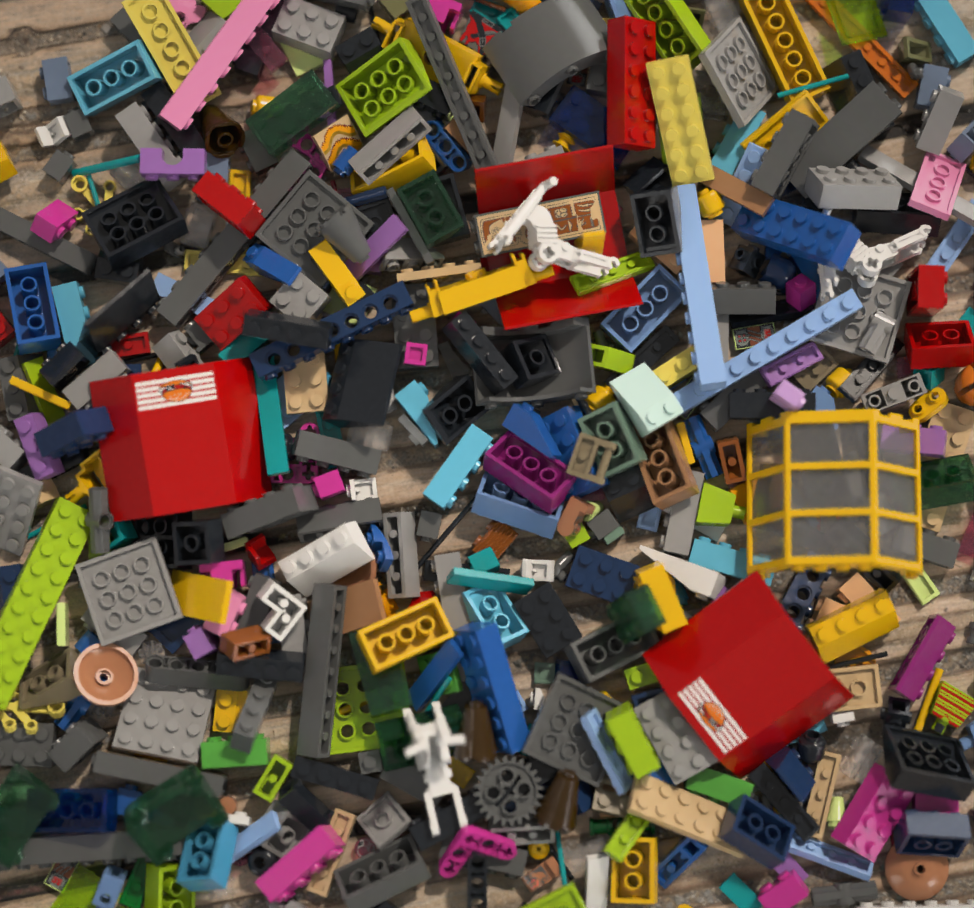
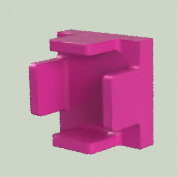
[429,0,463,35]
[199,560,247,588]

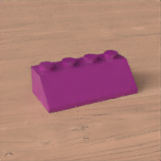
[483,430,577,514]
[888,614,956,702]

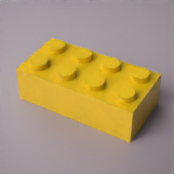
[355,597,455,675]

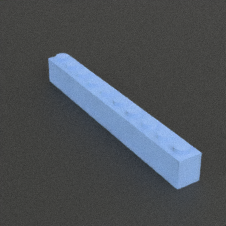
[675,183,727,392]
[673,288,863,417]

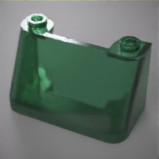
[0,762,61,870]
[124,765,229,866]

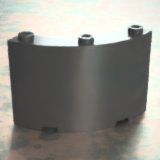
[482,0,607,106]
[473,317,596,410]

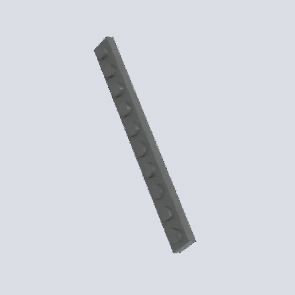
[405,0,499,169]

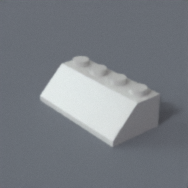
[278,521,375,597]

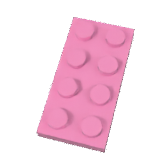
[908,151,967,221]

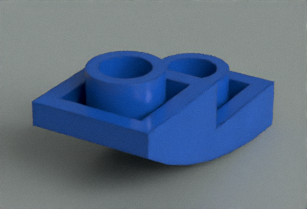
[364,524,394,572]

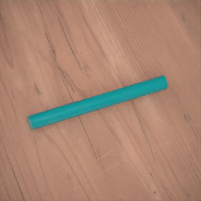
[72,154,140,177]

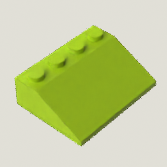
[335,37,432,138]

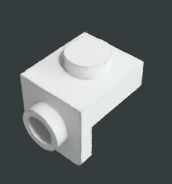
[34,116,71,148]
[346,477,378,502]
[520,559,555,582]
[829,710,855,727]
[228,811,252,833]

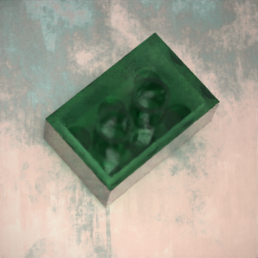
[396,169,465,249]
[606,583,667,645]

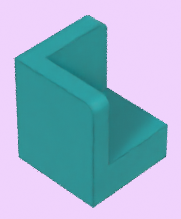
[913,368,945,390]
[110,520,139,549]
[467,547,500,573]

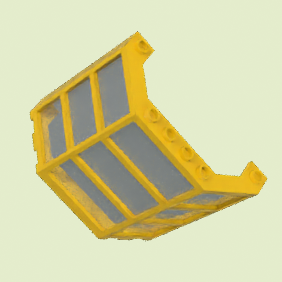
[747,409,923,581]

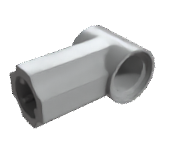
[859,310,896,356]

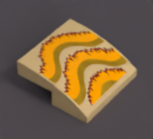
[311,114,364,173]

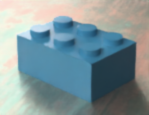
[176,818,239,892]

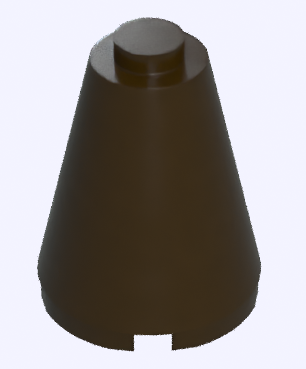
[199,104,246,158]
[454,700,497,763]
[534,769,579,832]

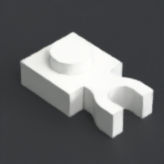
[398,414,429,447]

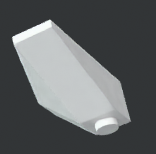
[639,545,728,601]

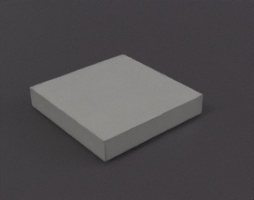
[356,791,412,851]

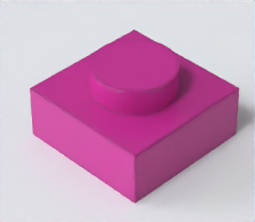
[404,342,428,366]

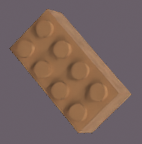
[633,420,700,510]

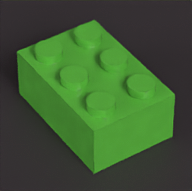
[201,733,271,769]

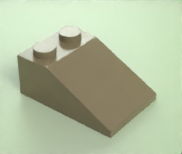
[19,647,81,709]

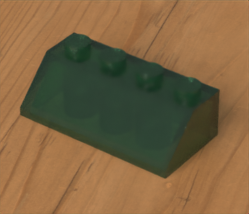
[885,453,974,513]
[374,704,462,772]

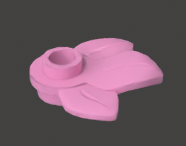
[169,0,206,29]

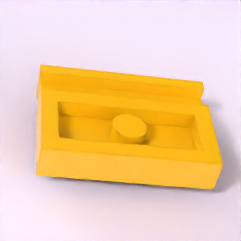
[213,689,248,733]

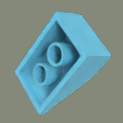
[395,380,439,449]
[462,588,529,649]

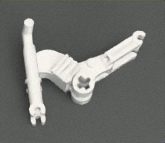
[487,177,620,279]
[817,208,931,301]
[402,701,468,836]

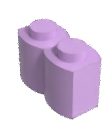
[769,379,806,412]

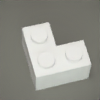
[257,578,308,641]

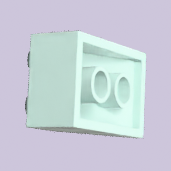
[609,363,684,438]

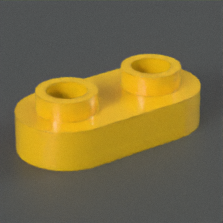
[909,387,949,423]

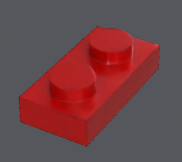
[111,332,151,358]

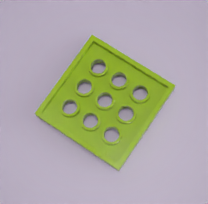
[330,661,414,755]

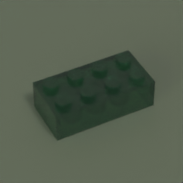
[245,69,341,158]
[348,631,413,719]

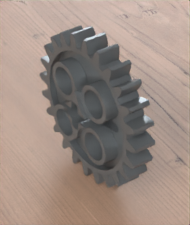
[473,756,543,827]

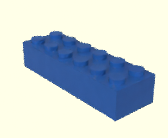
[731,199,862,271]
[453,621,529,754]

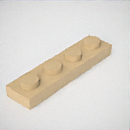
[806,751,842,839]
[306,808,357,897]

